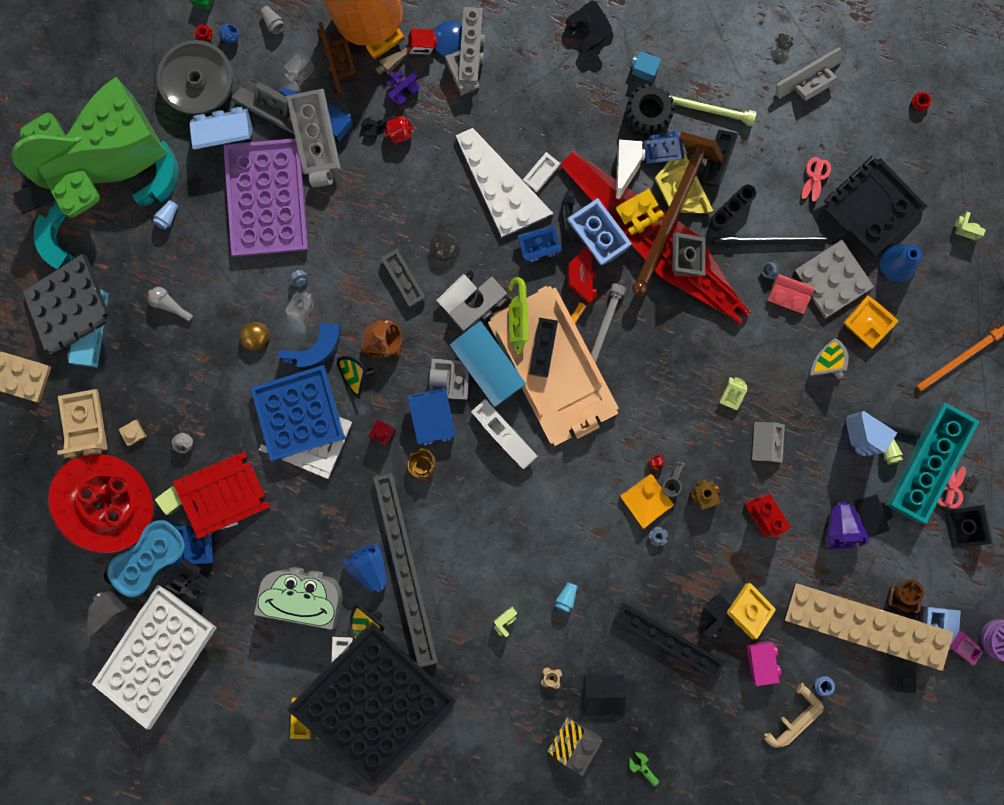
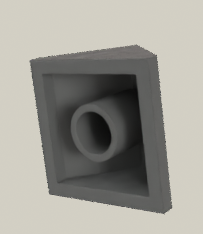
[673,233,705,277]

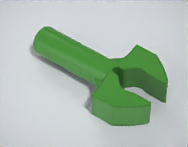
[629,752,659,786]

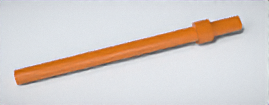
[916,325,1004,392]

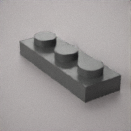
[381,249,426,307]

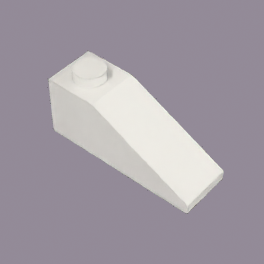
[616,140,645,199]

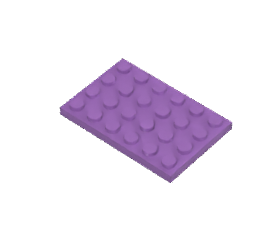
[224,138,308,257]

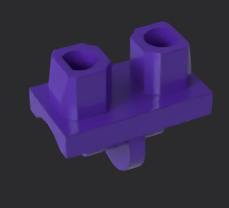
[385,71,420,106]

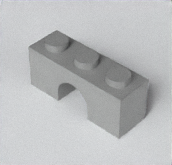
[449,277,507,333]

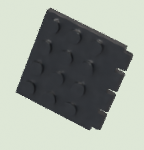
[824,156,928,258]
[23,254,110,356]

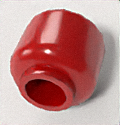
[384,116,414,144]

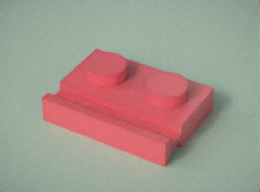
[767,274,815,314]

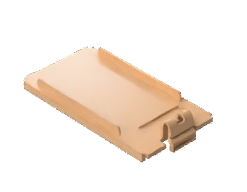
[488,286,619,446]

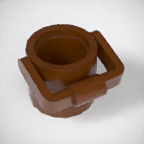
[887,579,924,615]

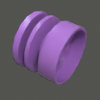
[979,619,1004,662]

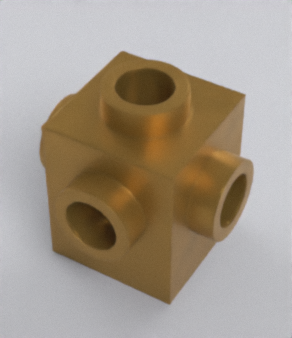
[691,479,721,510]

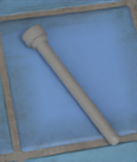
[591,283,627,364]

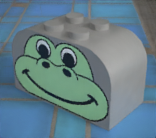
[254,567,343,630]

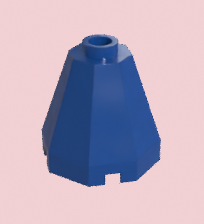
[343,542,387,593]

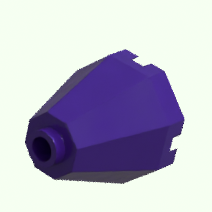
[825,502,869,549]

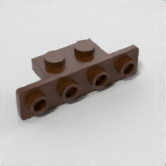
[317,22,357,98]

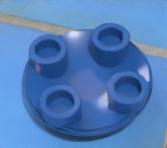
[434,21,463,57]

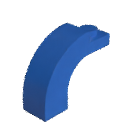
[278,323,342,369]

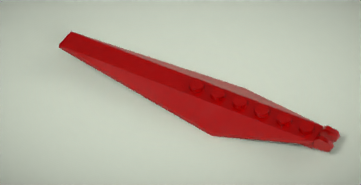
[560,151,751,325]

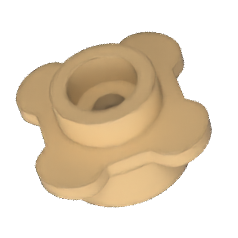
[541,667,562,689]

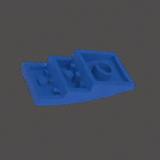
[131,525,213,566]

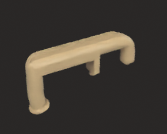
[764,683,824,748]

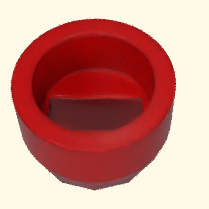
[648,455,665,471]

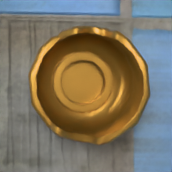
[239,322,270,351]
[407,448,436,479]

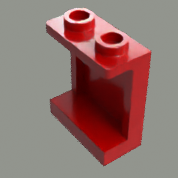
[744,494,791,538]

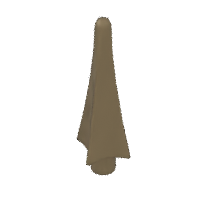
[375,47,409,75]

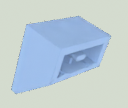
[919,606,961,650]

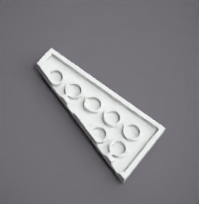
[456,128,553,238]

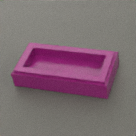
[949,631,984,666]

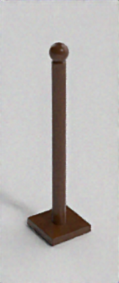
[632,132,724,296]

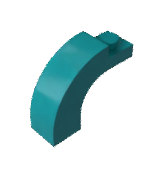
[132,140,179,207]
[34,202,74,270]

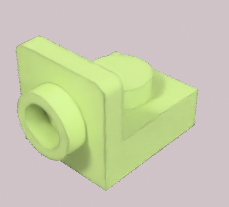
[955,212,986,241]
[720,378,747,410]
[494,606,517,637]

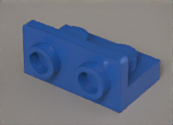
[643,131,684,164]

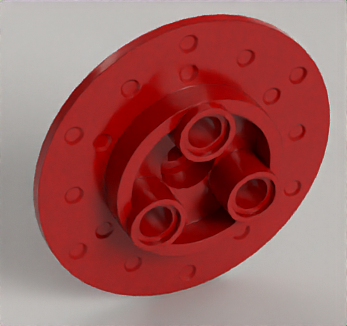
[48,454,153,553]

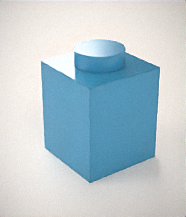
[630,51,661,82]

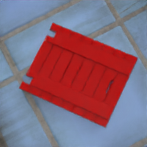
[172,451,270,539]

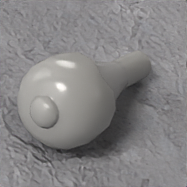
[147,287,193,321]

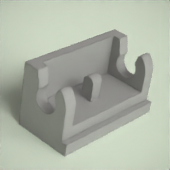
[445,50,480,96]

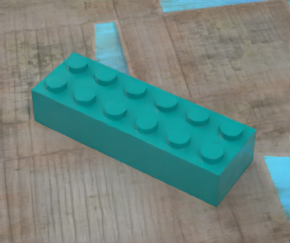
[885,403,980,524]

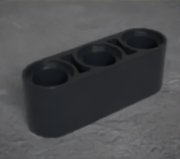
[710,184,757,231]

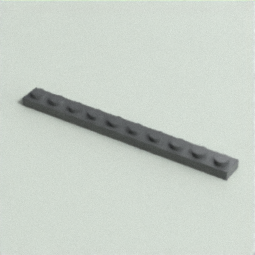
[373,473,438,667]

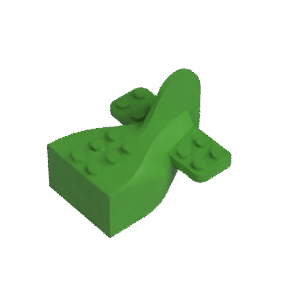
[11,77,167,218]

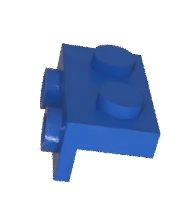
[517,225,562,262]

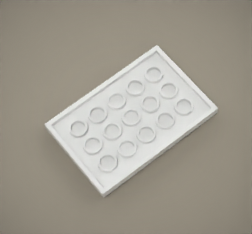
[92,585,217,729]

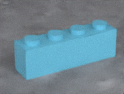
[67,290,109,368]

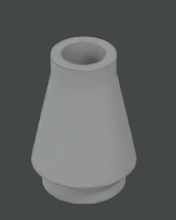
[260,6,285,34]

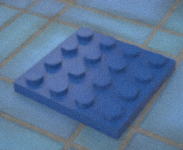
[251,365,346,462]

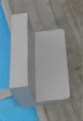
[752,422,785,463]

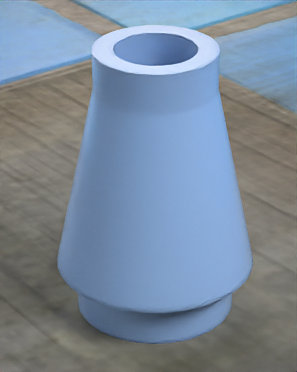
[152,200,178,230]

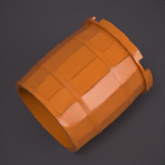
[323,0,403,45]

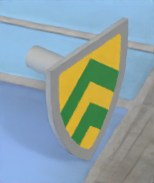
[810,338,848,379]

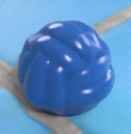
[219,23,239,44]

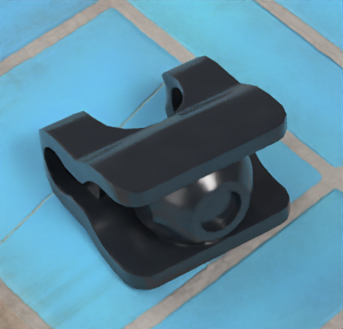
[565,1,614,54]

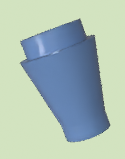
[814,676,835,696]

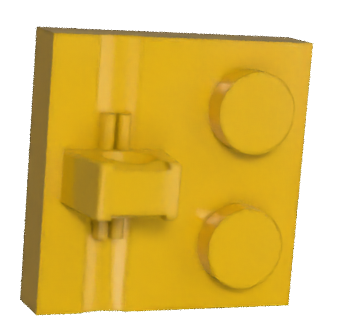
[726,583,776,639]

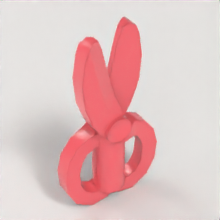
[801,157,831,202]
[938,466,966,509]

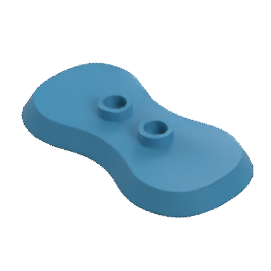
[107,520,185,597]

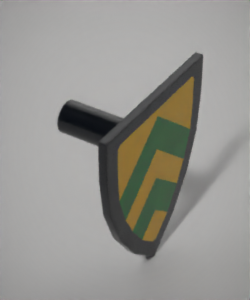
[337,356,375,399]
[350,602,386,640]

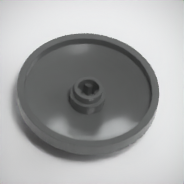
[157,40,234,116]

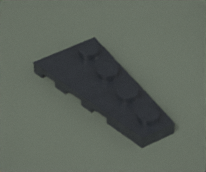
[886,612,919,693]

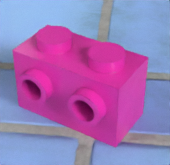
[746,641,781,686]

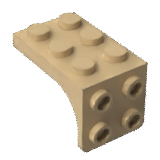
[57,389,108,460]

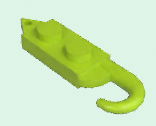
[508,277,529,354]

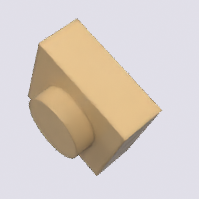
[119,420,146,446]

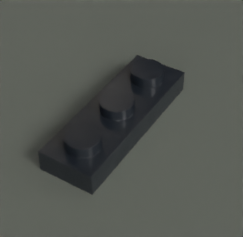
[700,129,737,188]
[529,317,558,378]

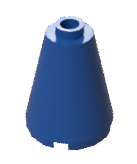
[879,245,922,282]

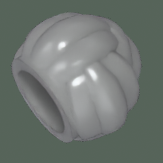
[171,433,193,453]

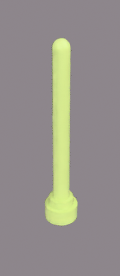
[669,96,756,126]

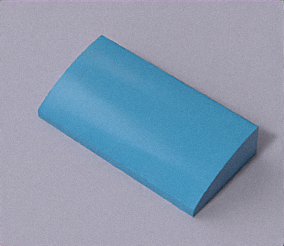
[450,321,526,407]

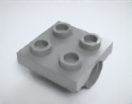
[429,359,469,400]

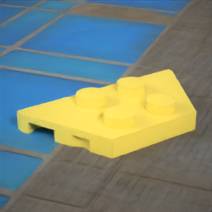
[655,150,713,214]

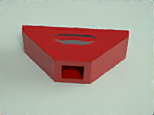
[568,246,596,304]

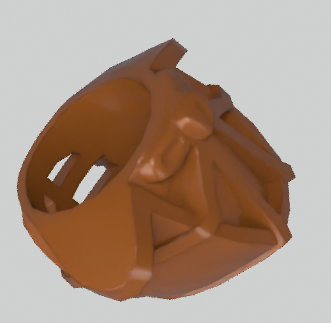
[362,320,402,358]

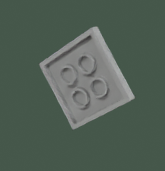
[793,240,874,318]

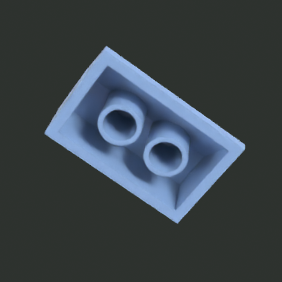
[190,107,253,149]
[567,198,632,265]
[845,411,897,456]

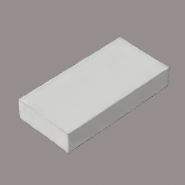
[522,152,561,193]
[436,274,477,314]

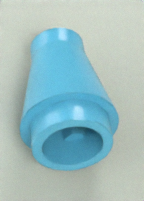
[555,582,578,613]

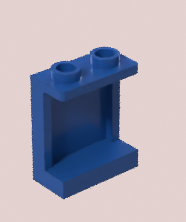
[408,388,456,445]

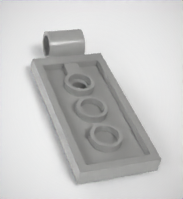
[286,89,341,188]

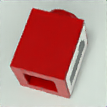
[408,28,437,55]

